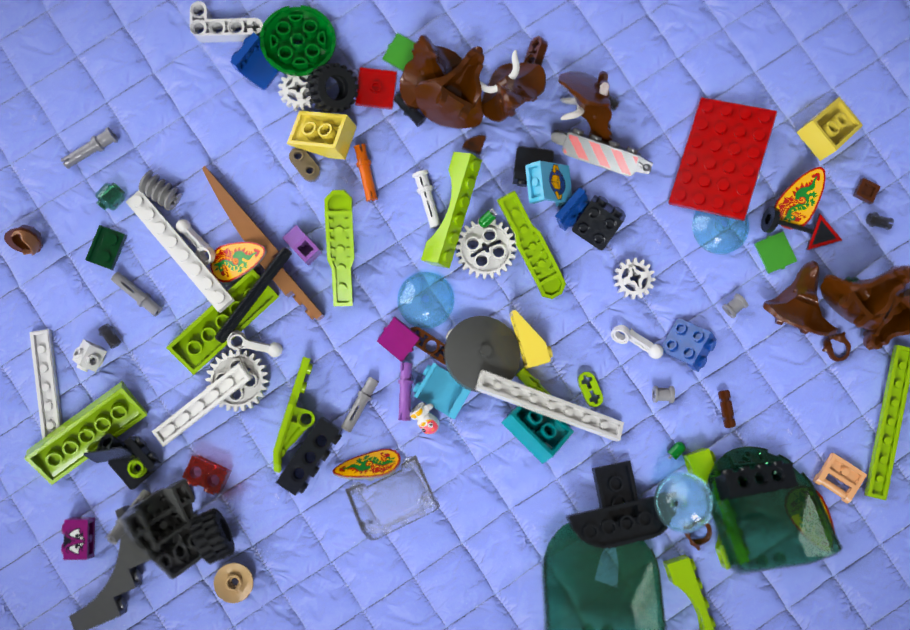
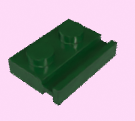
[85,225,127,270]

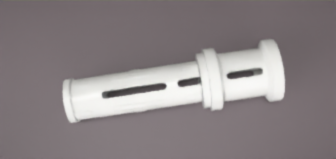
[412,170,441,229]

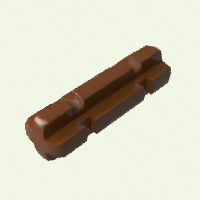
[718,390,736,428]

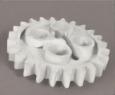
[455,218,517,280]
[205,349,270,412]

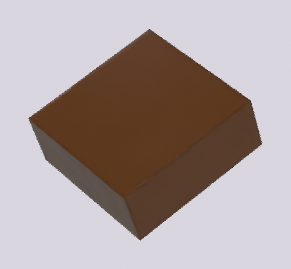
[853,178,881,204]

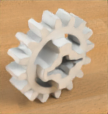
[278,74,311,111]
[613,258,655,300]

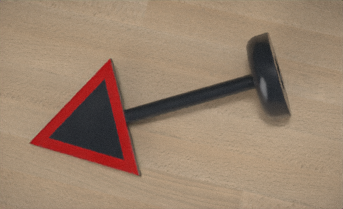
[761,206,842,250]

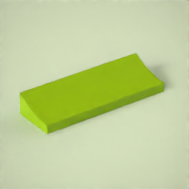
[166,269,279,375]
[24,381,147,485]

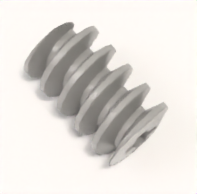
[139,170,182,210]

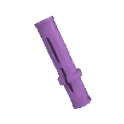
[398,362,413,421]

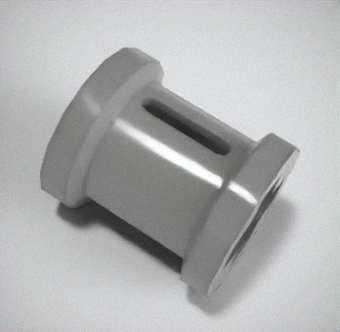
[722,294,749,319]
[652,386,675,403]

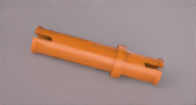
[354,144,378,202]

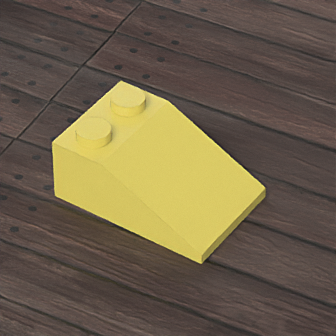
[797,97,863,161]
[287,111,357,160]
[509,310,553,369]

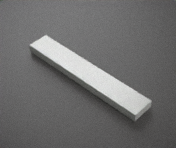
[29,329,63,439]
[152,362,253,447]

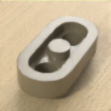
[289,148,320,182]

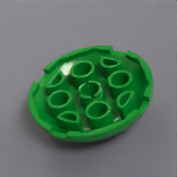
[260,5,336,76]

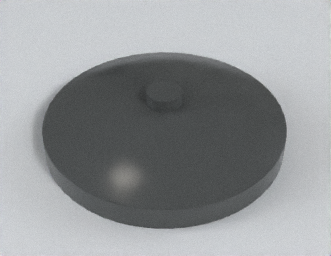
[444,316,521,393]

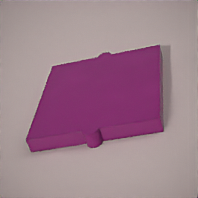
[377,317,421,362]

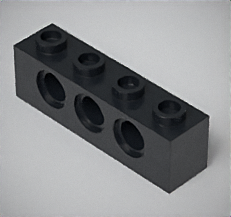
[276,417,342,496]
[714,461,798,501]

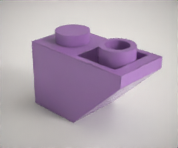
[283,225,322,266]

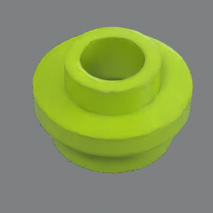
[127,458,147,478]

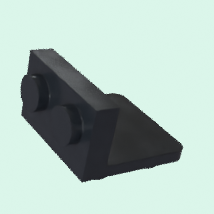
[513,146,554,187]
[572,195,626,250]
[108,436,162,490]

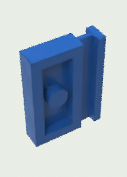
[555,187,589,231]

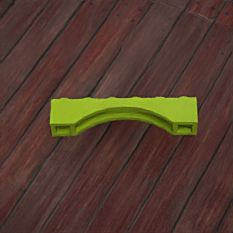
[421,152,482,268]
[683,448,749,570]
[663,554,716,630]

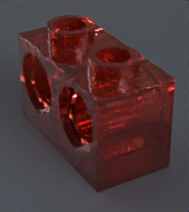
[182,454,232,495]

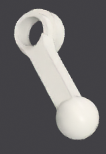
[176,219,216,265]
[611,325,664,359]
[227,330,283,357]

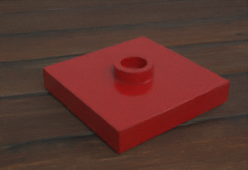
[355,67,397,110]

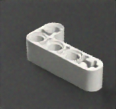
[190,1,263,43]

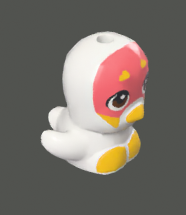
[409,402,440,434]

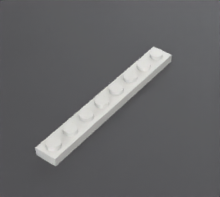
[126,191,235,313]
[475,370,624,442]

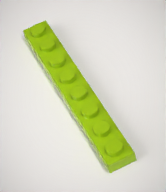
[864,345,910,500]

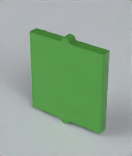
[382,33,415,71]
[754,231,797,274]

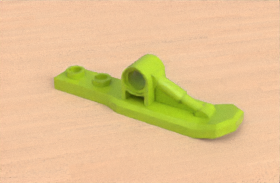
[324,190,355,306]
[497,191,566,299]
[273,357,315,473]

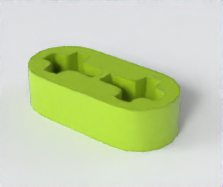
[577,372,603,407]

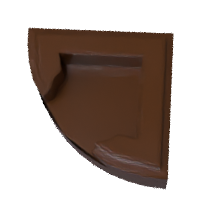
[462,135,487,155]

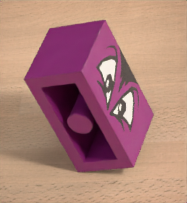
[61,517,95,560]

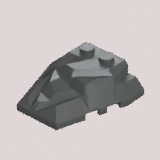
[121,479,202,579]

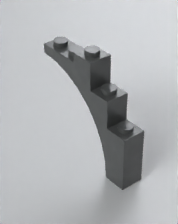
[69,505,151,630]

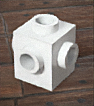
[72,339,107,372]

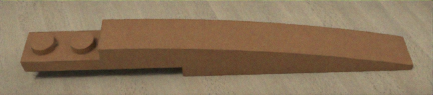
[202,166,325,321]

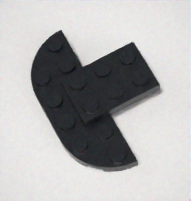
[566,461,678,548]

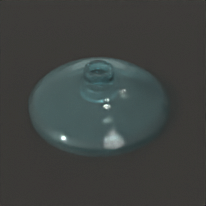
[692,211,749,254]
[397,272,454,329]
[654,472,713,533]

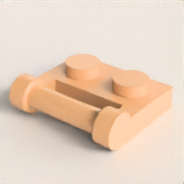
[813,453,867,504]

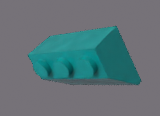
[501,405,574,464]

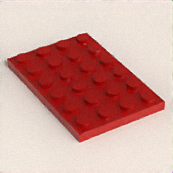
[669,97,777,221]

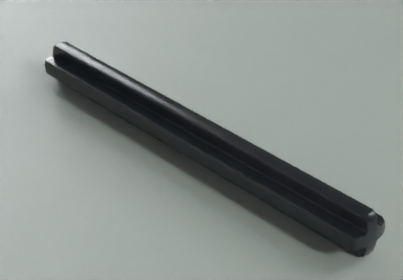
[215,247,292,343]

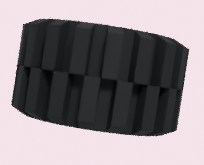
[306,63,359,113]
[190,508,234,565]

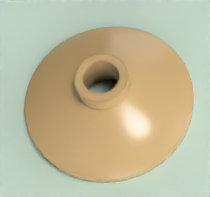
[214,563,254,603]

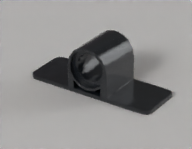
[83,433,135,463]

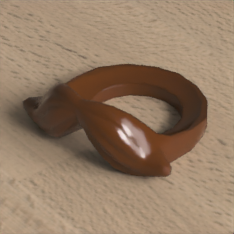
[822,332,851,362]
[683,519,712,550]

